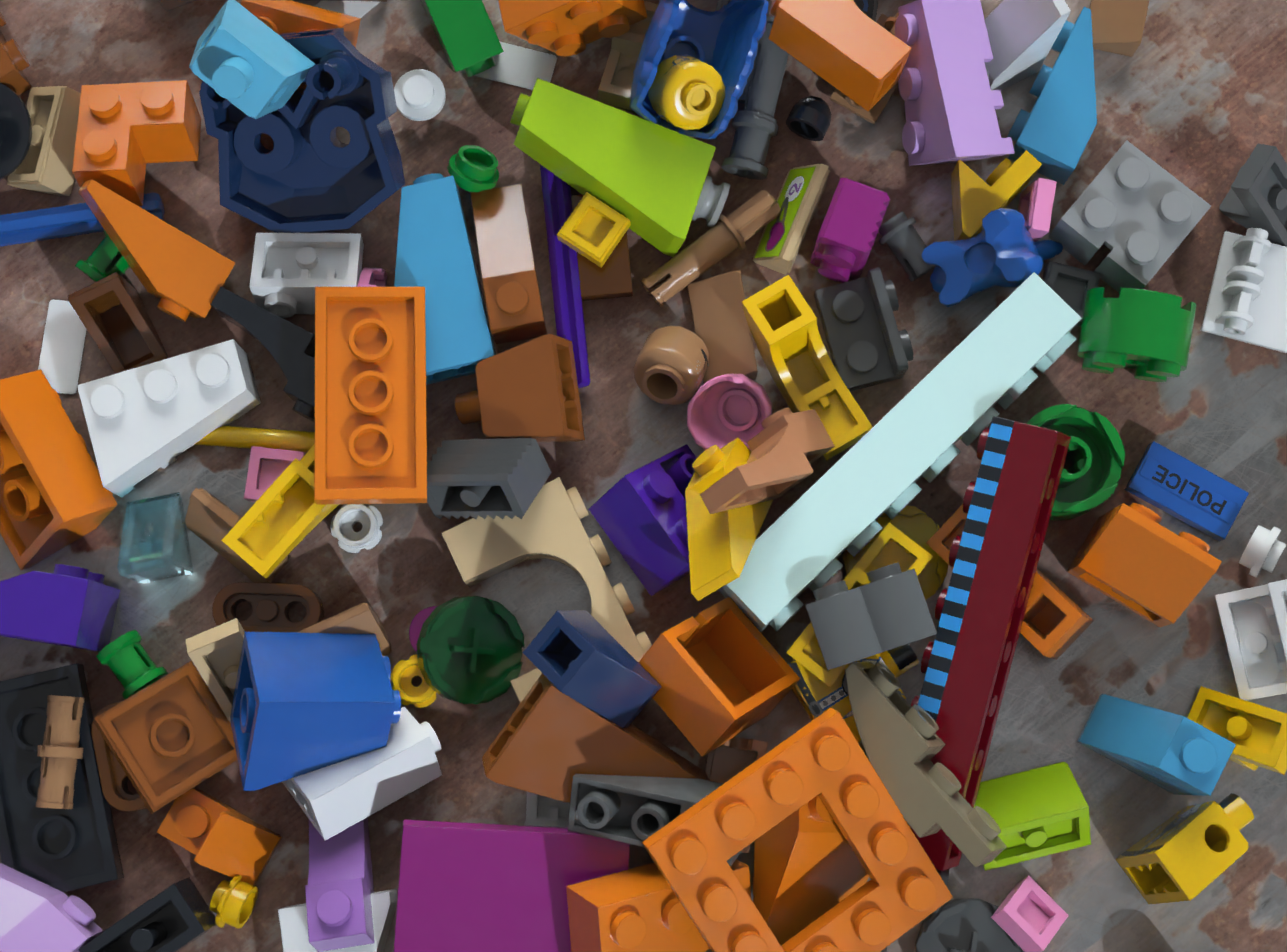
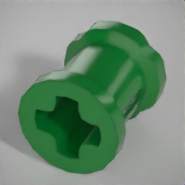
[75,230,129,282]
[96,630,168,700]

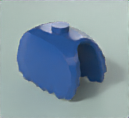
[630,0,769,139]

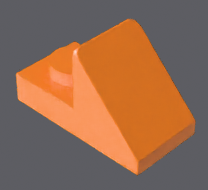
[157,787,282,886]

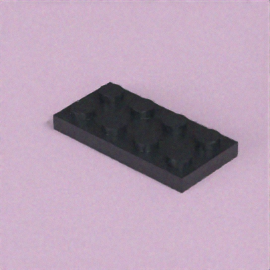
[0,663,124,892]

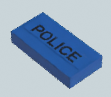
[1124,441,1249,542]

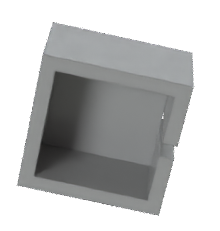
[1048,140,1211,293]

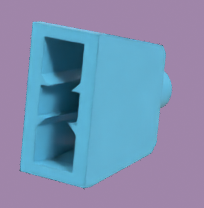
[189,0,316,119]

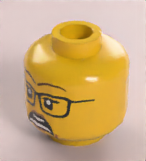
[648,55,725,130]

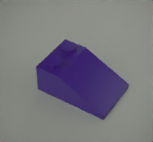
[0,564,120,652]

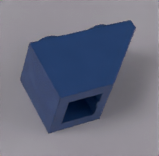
[523,610,662,728]

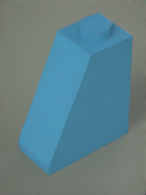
[1077,694,1236,796]

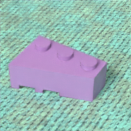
[895,0,1015,166]

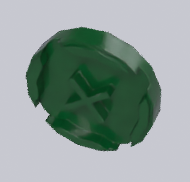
[416,595,525,704]

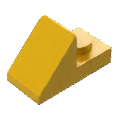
[951,150,1042,241]
[1187,686,1287,775]

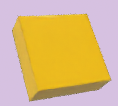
[557,192,631,268]

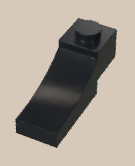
[211,287,315,422]

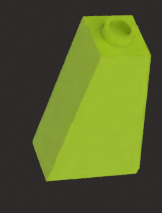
[510,78,716,257]

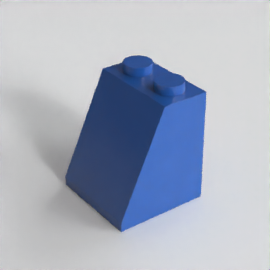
[230,632,401,791]

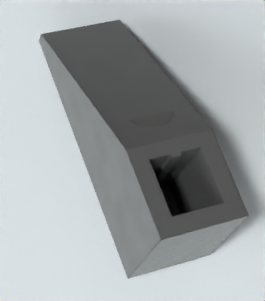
[567,774,743,866]

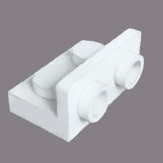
[249,233,364,318]

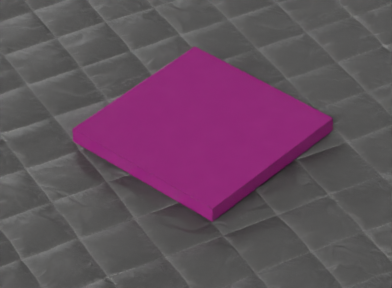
[393,820,630,952]

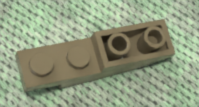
[845,662,1007,868]

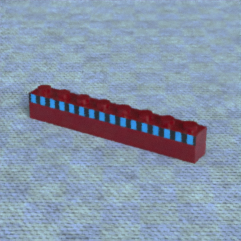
[908,416,1071,871]

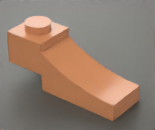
[700,408,835,514]

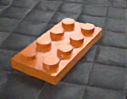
[314,287,427,505]

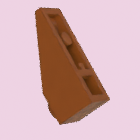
[470,184,547,344]

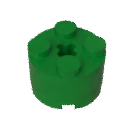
[1077,287,1197,382]
[1026,404,1125,521]

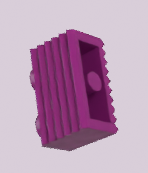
[810,178,890,283]

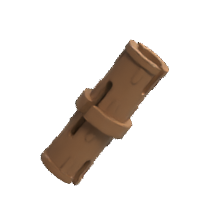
[36,695,84,809]

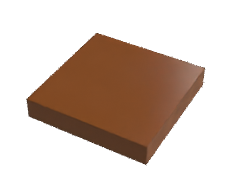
[93,661,238,814]

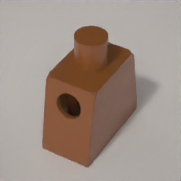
[455,334,585,442]

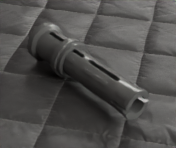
[721,16,789,180]

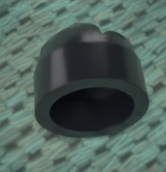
[786,96,831,141]

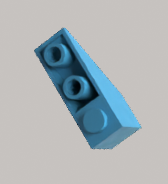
[1007,7,1097,185]

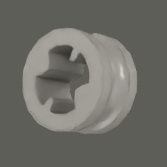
[692,175,730,228]

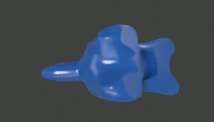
[921,208,1063,307]

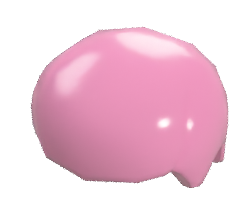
[687,374,773,450]

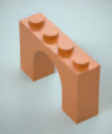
[768,0,912,112]

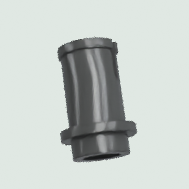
[879,211,935,282]

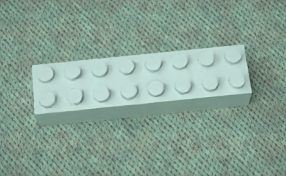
[718,272,1082,632]

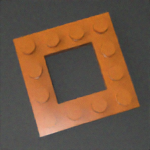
[642,708,953,952]

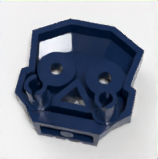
[199,28,405,233]

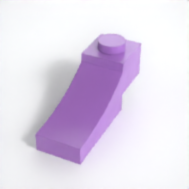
[305,817,375,952]

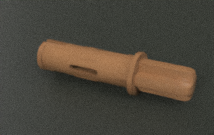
[640,190,781,308]

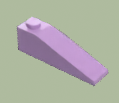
[0,863,103,952]

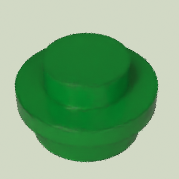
[447,145,499,192]

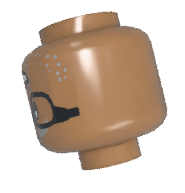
[634,326,709,405]

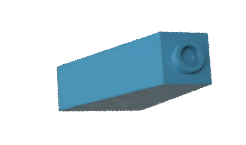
[394,173,496,385]

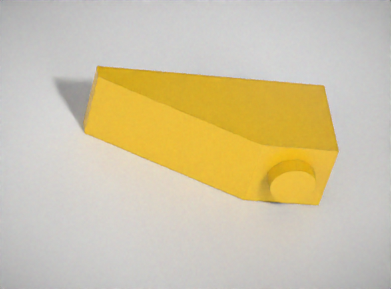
[685,438,773,601]

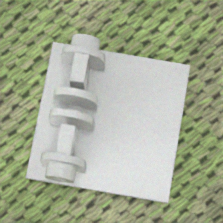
[1201,228,1287,353]

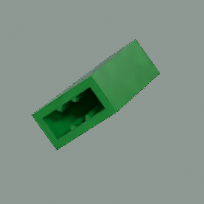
[420,0,504,77]

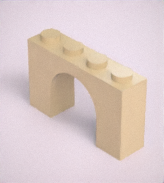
[442,477,652,703]

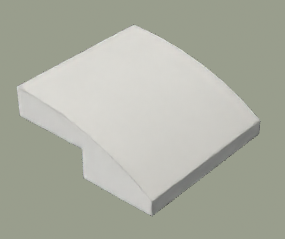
[1215,579,1287,701]

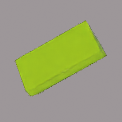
[974,762,1091,871]

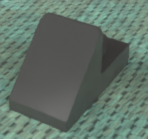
[1219,143,1287,247]

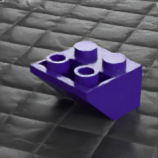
[588,444,697,596]

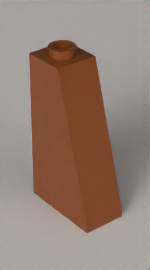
[482,673,710,803]

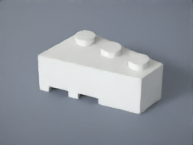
[77,339,261,498]

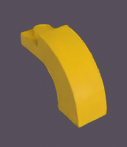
[742,275,873,460]

